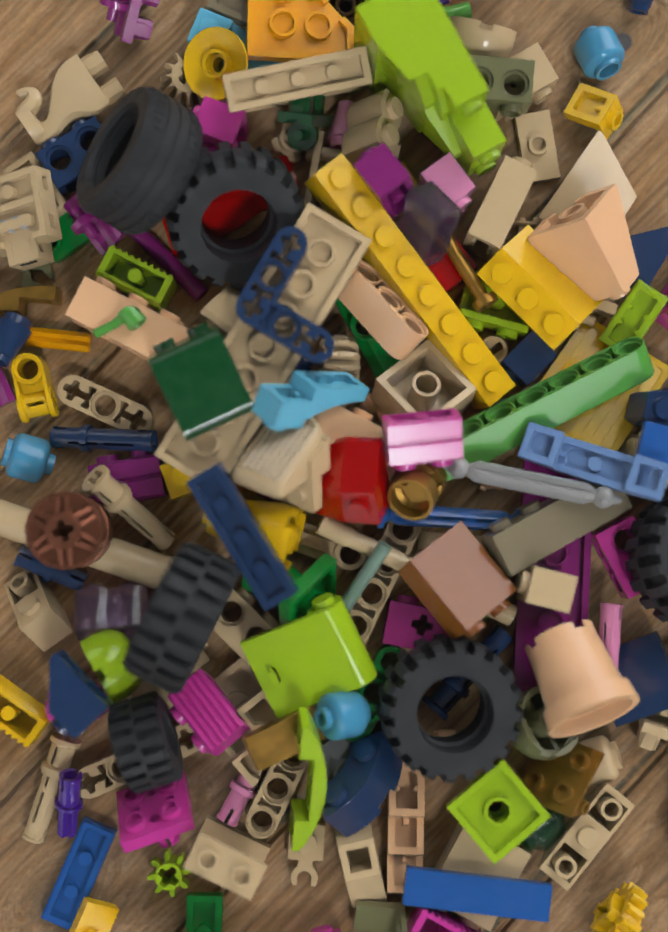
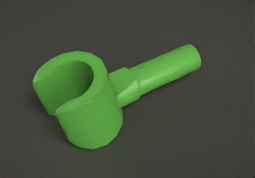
[93,306,146,338]

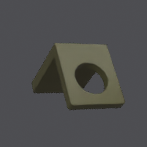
[353,901,407,932]

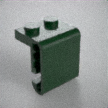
[148,322,254,441]

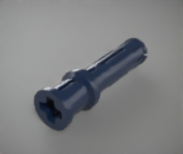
[422,624,514,721]

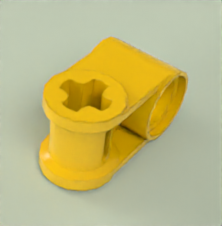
[11,353,59,423]

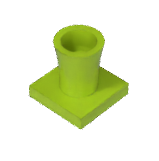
[445,757,551,865]

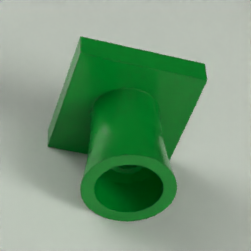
[242,553,337,626]

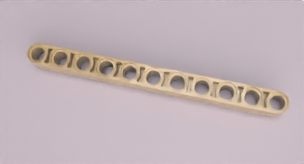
[245,520,422,839]

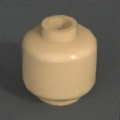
[577,735,624,787]

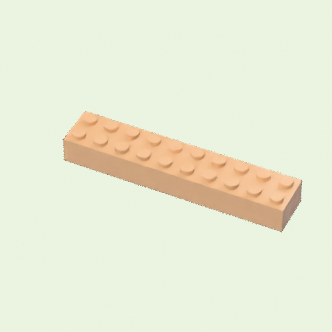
[65,276,396,481]

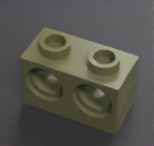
[469,54,535,117]

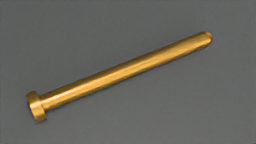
[400,161,498,313]

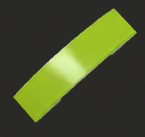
[288,707,327,851]

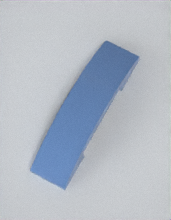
[518,422,668,502]

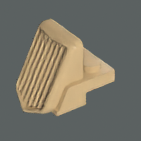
[232,417,330,514]

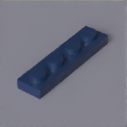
[186,461,299,611]

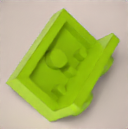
[459,281,529,341]

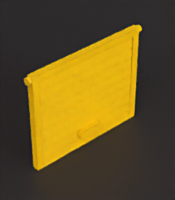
[540,321,668,451]

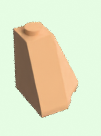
[527,184,639,301]

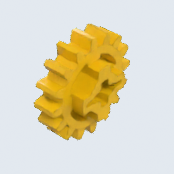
[590,881,648,932]

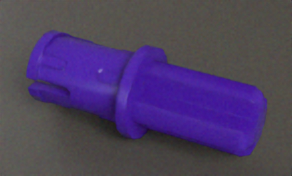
[54,768,84,838]

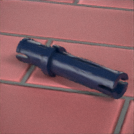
[49,424,158,452]

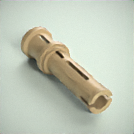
[82,465,175,550]
[22,732,82,844]

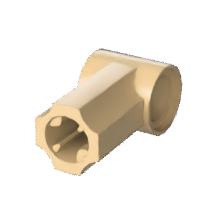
[297,522,367,570]

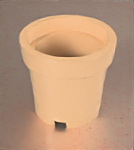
[525,620,640,738]

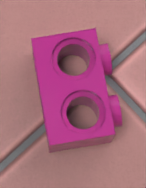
[592,516,639,599]

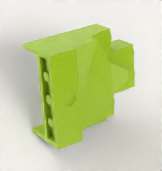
[354,0,506,176]

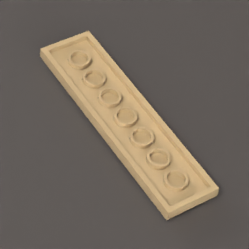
[154,202,372,478]

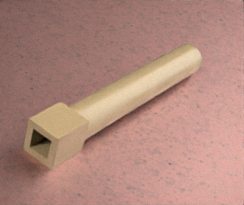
[0,499,174,589]

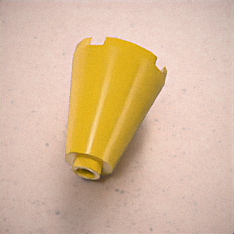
[202,500,307,571]

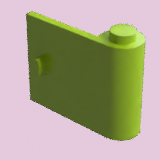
[240,593,378,718]

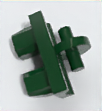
[277,95,332,151]

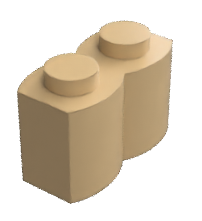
[342,88,404,168]

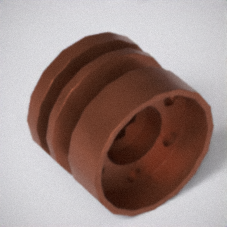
[25,491,113,570]

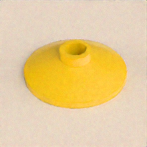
[183,27,248,101]

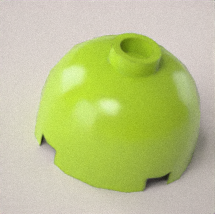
[80,629,143,704]

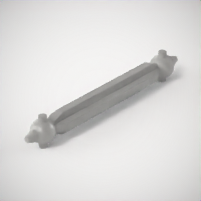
[442,458,622,508]

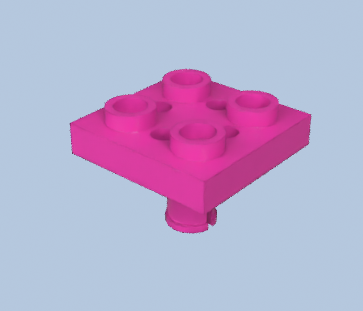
[116,769,195,853]

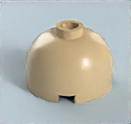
[450,16,517,58]

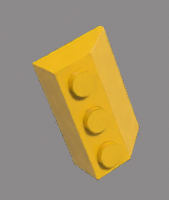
[477,225,604,350]

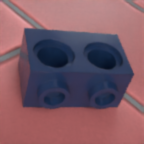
[35,116,101,197]

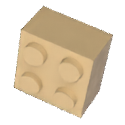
[371,339,477,415]

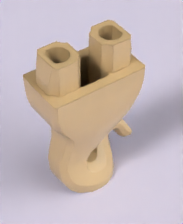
[15,50,127,146]

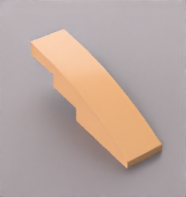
[386,762,425,894]

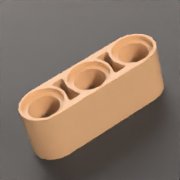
[338,260,428,360]

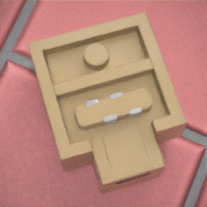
[0,165,62,271]

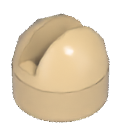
[483,335,509,363]

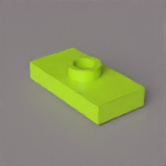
[599,279,668,347]

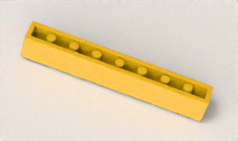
[304,153,516,410]

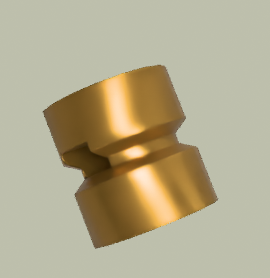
[387,462,447,521]

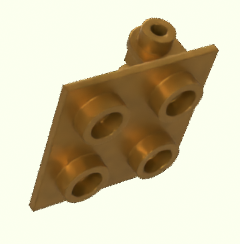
[519,743,605,818]

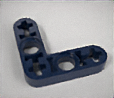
[236,226,334,364]

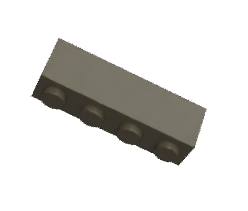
[480,480,632,576]

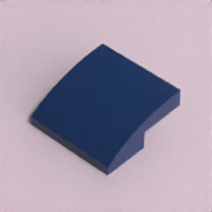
[614,631,668,727]

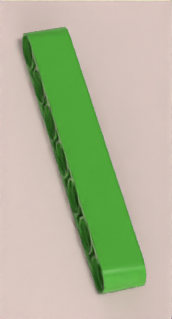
[446,337,655,481]

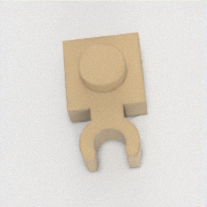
[288,822,325,886]

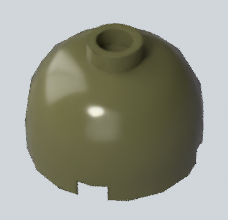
[511,686,579,760]

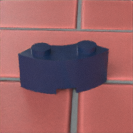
[323,731,403,837]

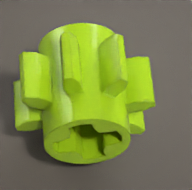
[147,848,192,897]

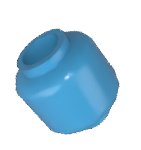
[573,25,625,80]
[0,433,56,483]
[314,690,371,741]

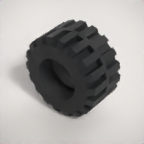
[108,691,183,794]

